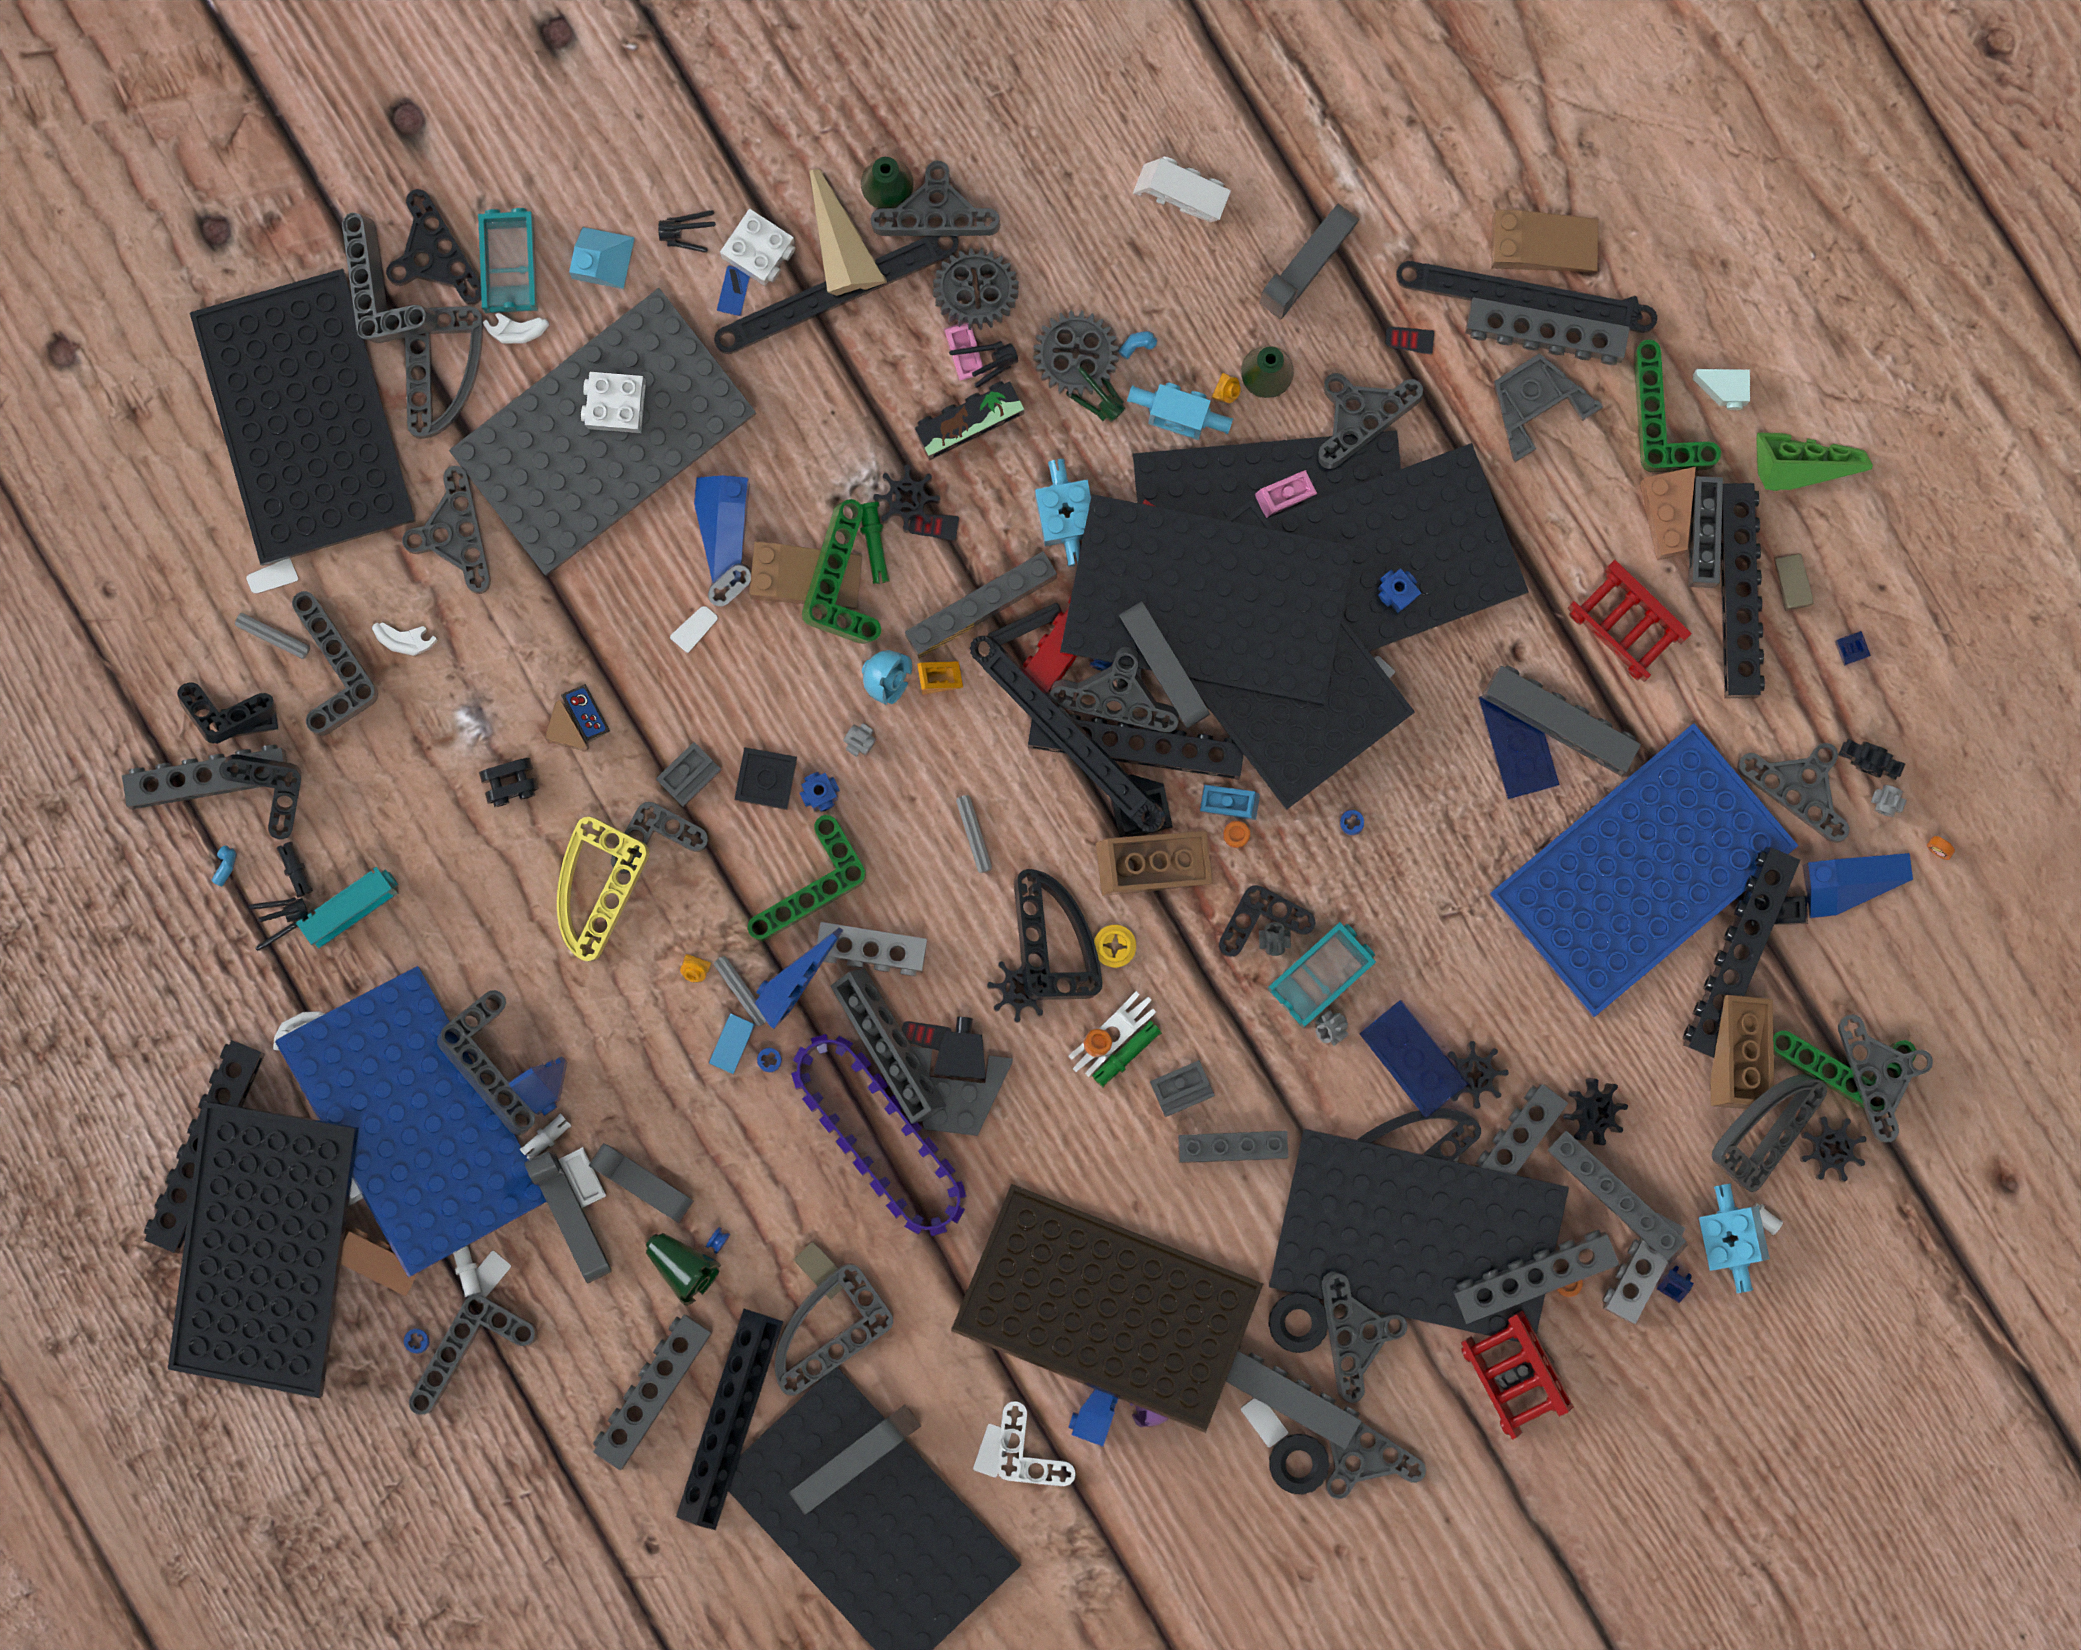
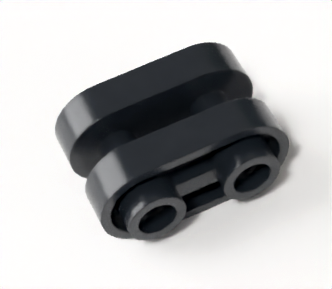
[479,758,539,807]

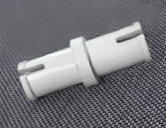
[519,1114,571,1160]
[453,1246,482,1297]

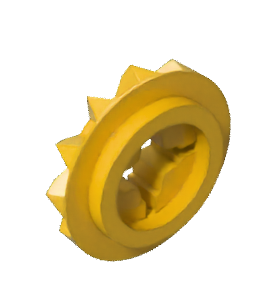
[1094,925,1136,968]

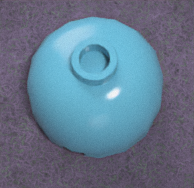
[862,650,912,705]

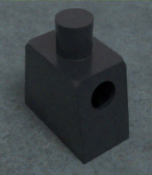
[934,1017,985,1080]

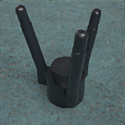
[658,210,716,253]
[949,341,1018,388]
[249,897,309,951]

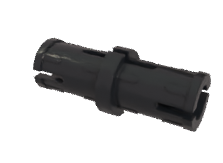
[276,842,313,898]

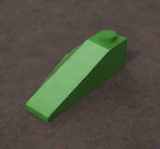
[1756,433,1873,491]

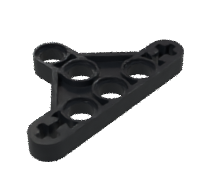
[386,189,482,305]

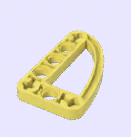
[557,817,649,961]

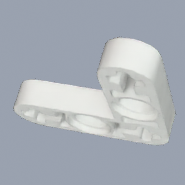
[997,1401,1075,1486]

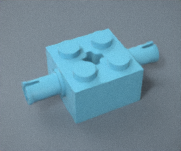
[1127,383,1233,440]
[1035,459,1091,567]
[1699,1183,1770,1294]

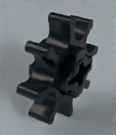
[873,465,940,533]
[1838,739,1906,780]
[987,961,1043,1023]
[1440,1041,1509,1109]
[1563,1078,1628,1146]
[1800,1117,1867,1182]

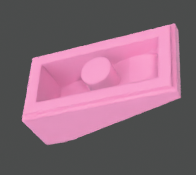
[944,322,984,381]
[1255,470,1317,518]

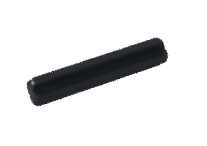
[988,603,1062,645]

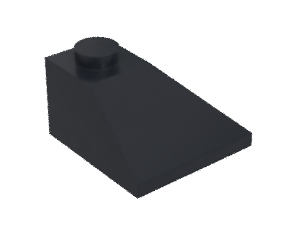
[1110,774,1173,838]

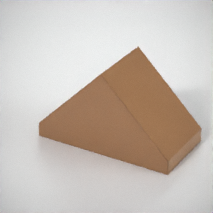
[545,700,589,751]

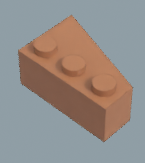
[1639,467,1696,560]
[341,1227,418,1296]

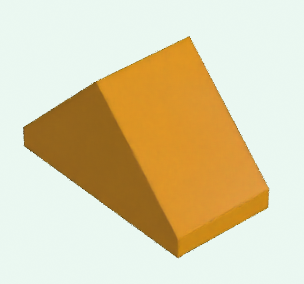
[917,661,963,695]

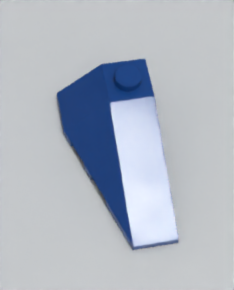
[694,475,750,587]
[1803,853,1913,918]
[755,927,844,1029]
[508,1057,567,1116]
[1068,1389,1119,1446]

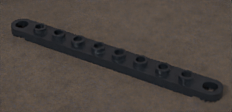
[714,236,959,354]
[1396,261,1658,333]
[970,635,1165,832]

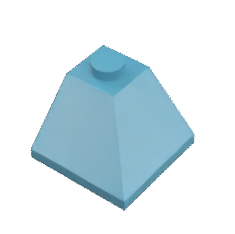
[569,227,635,289]

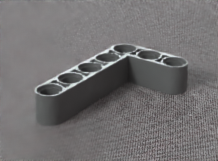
[1259,203,1360,320]
[342,213,437,343]
[292,591,378,736]
[1119,601,1210,729]
[437,990,535,1135]
[524,1151,612,1284]
[409,1295,538,1415]
[789,1404,921,1515]

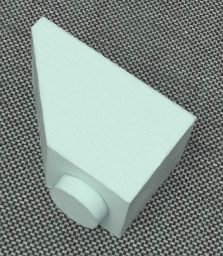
[1693,369,1750,410]

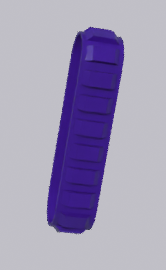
[791,1034,967,1236]

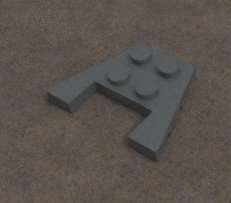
[1494,353,1603,462]
[911,1046,1013,1136]

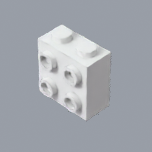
[720,209,796,287]
[581,372,646,433]

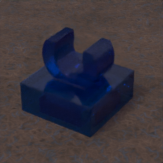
[1835,631,1871,666]
[1657,1266,1694,1303]

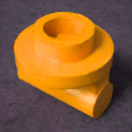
[1211,373,1241,403]
[680,954,712,982]

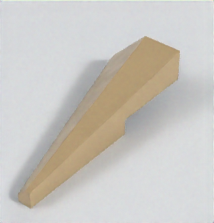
[810,169,887,296]

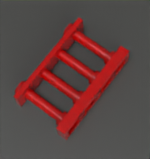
[1567,560,1692,682]
[1461,1310,1574,1440]

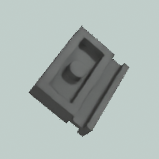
[656,742,722,807]
[1150,1060,1215,1118]

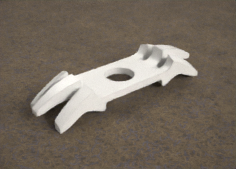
[1069,991,1156,1077]

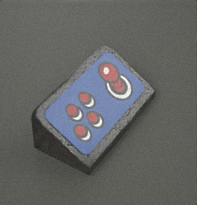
[561,684,611,744]

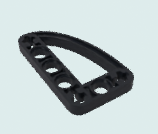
[1014,869,1103,1000]
[1356,1108,1481,1161]

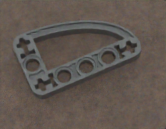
[405,306,483,439]
[1712,1074,1827,1192]
[774,1263,893,1396]

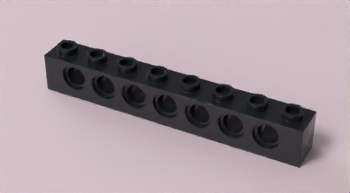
[1720,483,1765,699]
[1028,714,1244,780]
[1683,847,1800,1058]
[144,1040,265,1253]
[676,1308,784,1530]

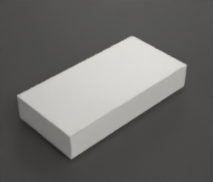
[558,1147,606,1208]

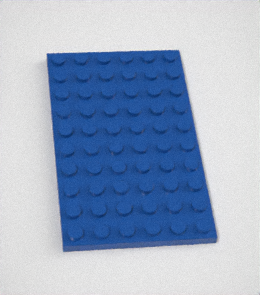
[1489,723,1798,1018]
[275,966,547,1278]

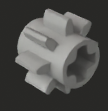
[843,723,876,757]
[1871,785,1907,817]
[1315,1010,1349,1046]

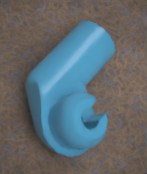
[1118,331,1157,360]
[211,845,237,887]

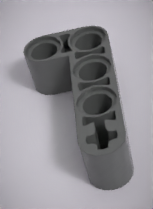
[589,1143,694,1223]

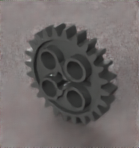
[933,248,1019,330]
[1033,310,1119,397]

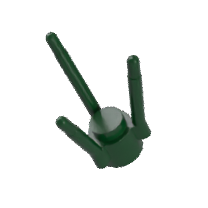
[1066,367,1126,423]

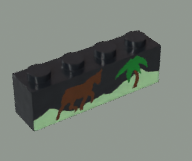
[915,381,1024,461]

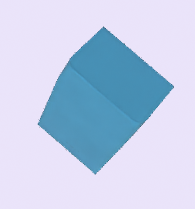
[1200,785,1260,820]
[709,1013,756,1074]

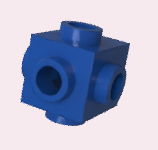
[1378,568,1421,613]
[799,772,840,812]

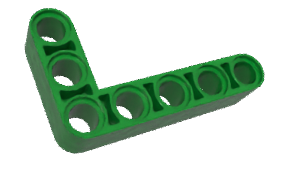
[1634,339,1721,473]
[802,499,881,644]
[748,815,866,941]
[1773,1031,1916,1112]

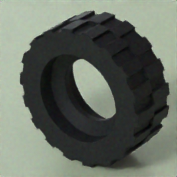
[1268,1293,1328,1353]
[1269,1434,1330,1495]

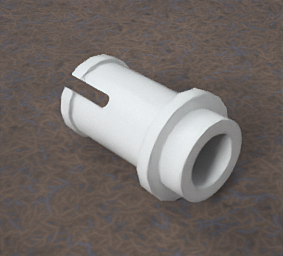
[1752,1203,1783,1235]

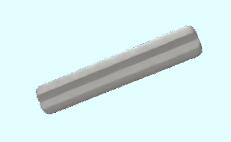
[235,613,310,659]
[956,795,992,873]
[714,956,767,1026]

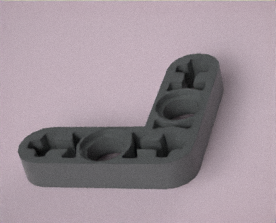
[611,802,709,874]

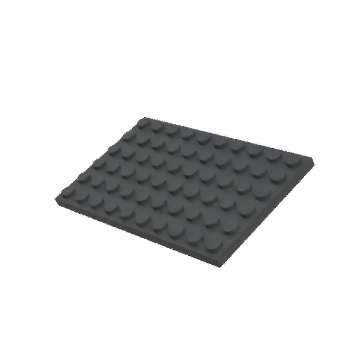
[449,288,757,577]

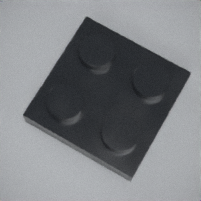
[734,747,797,810]

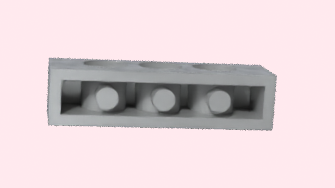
[817,922,928,976]
[1602,1213,1686,1324]

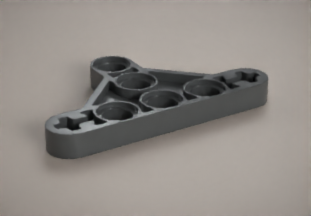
[870,161,1001,236]
[1318,373,1423,469]
[402,466,491,594]
[1050,647,1179,732]
[1737,743,1849,843]
[1838,1015,1933,1143]
[1322,1272,1408,1403]
[1326,1405,1426,1499]

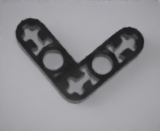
[177,682,276,744]
[223,754,302,840]
[1218,885,1316,957]

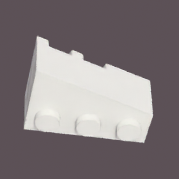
[1133,157,1231,222]

